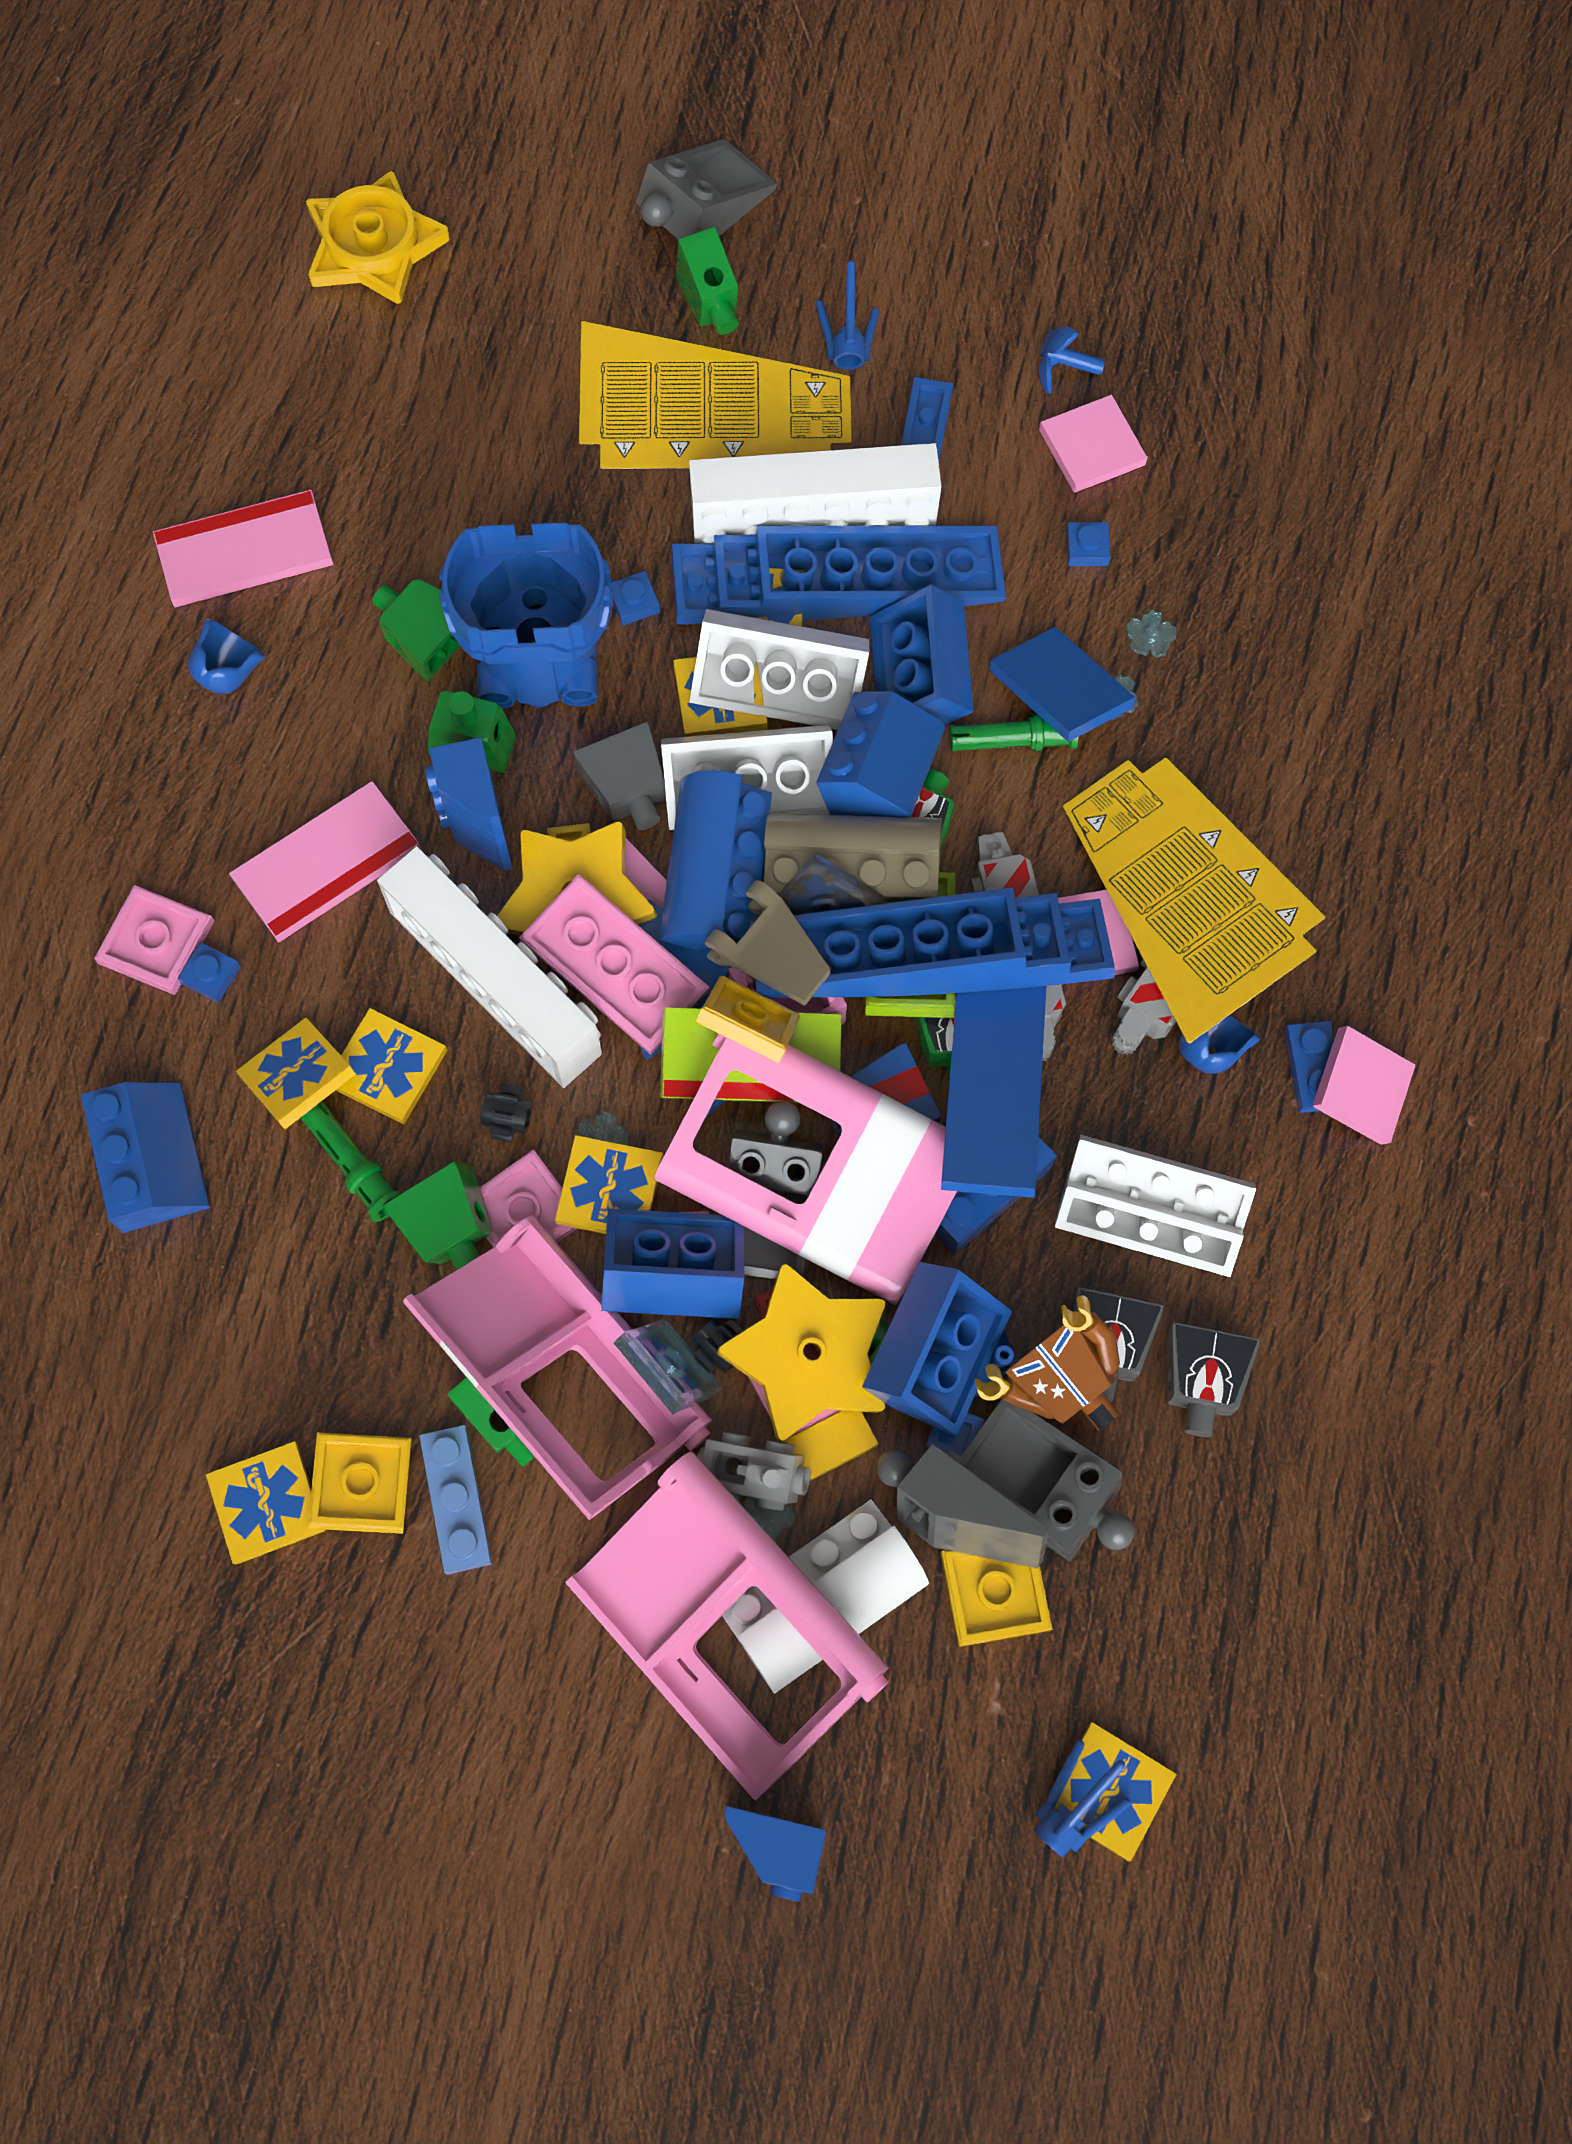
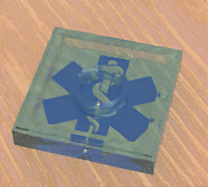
[613,1319,722,1415]

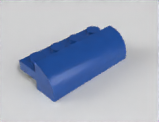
[659,770,772,951]

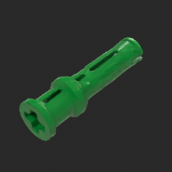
[949,714,1078,752]
[300,1101,402,1222]

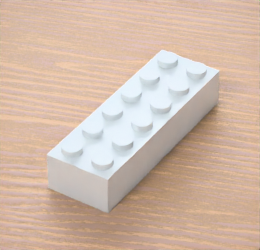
[689,443,941,544]
[377,846,602,1088]

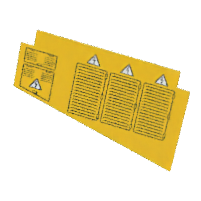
[579,321,852,469]
[1063,758,1325,1043]

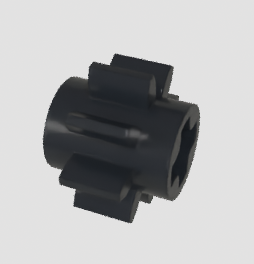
[481,1084,532,1143]
[692,1317,745,1374]

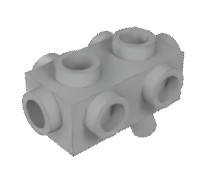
[697,1432,811,1511]

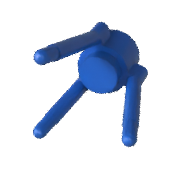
[815,261,879,370]
[1033,1740,1131,1858]

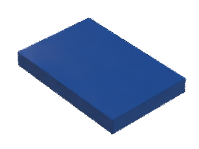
[990,627,1135,742]

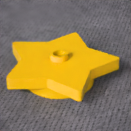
[306,171,450,304]
[497,821,657,936]
[717,1264,885,1442]

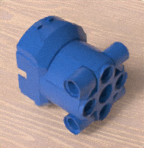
[439,522,613,709]

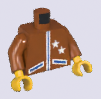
[974,1295,1120,1431]

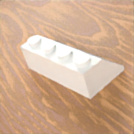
[689,609,869,730]
[661,725,833,830]

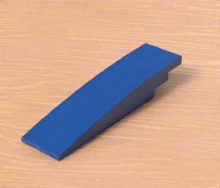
[671,526,1006,624]
[750,888,1115,997]

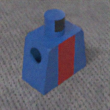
[830,1043,942,1136]

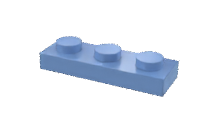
[419,1425,493,1575]

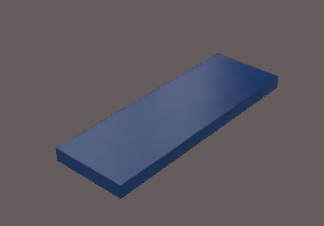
[941,986,1047,1198]

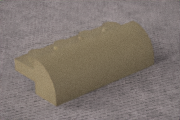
[764,813,942,901]

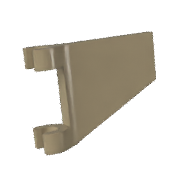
[704,880,830,1005]

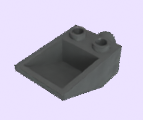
[636,139,778,239]
[728,1101,825,1279]
[961,1400,1135,1562]
[877,1444,1049,1568]

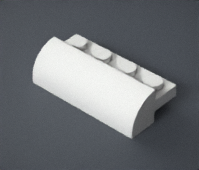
[1055,1134,1256,1277]
[722,1500,929,1694]

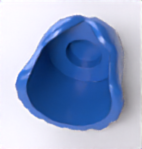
[188,618,266,694]
[1179,1015,1260,1074]

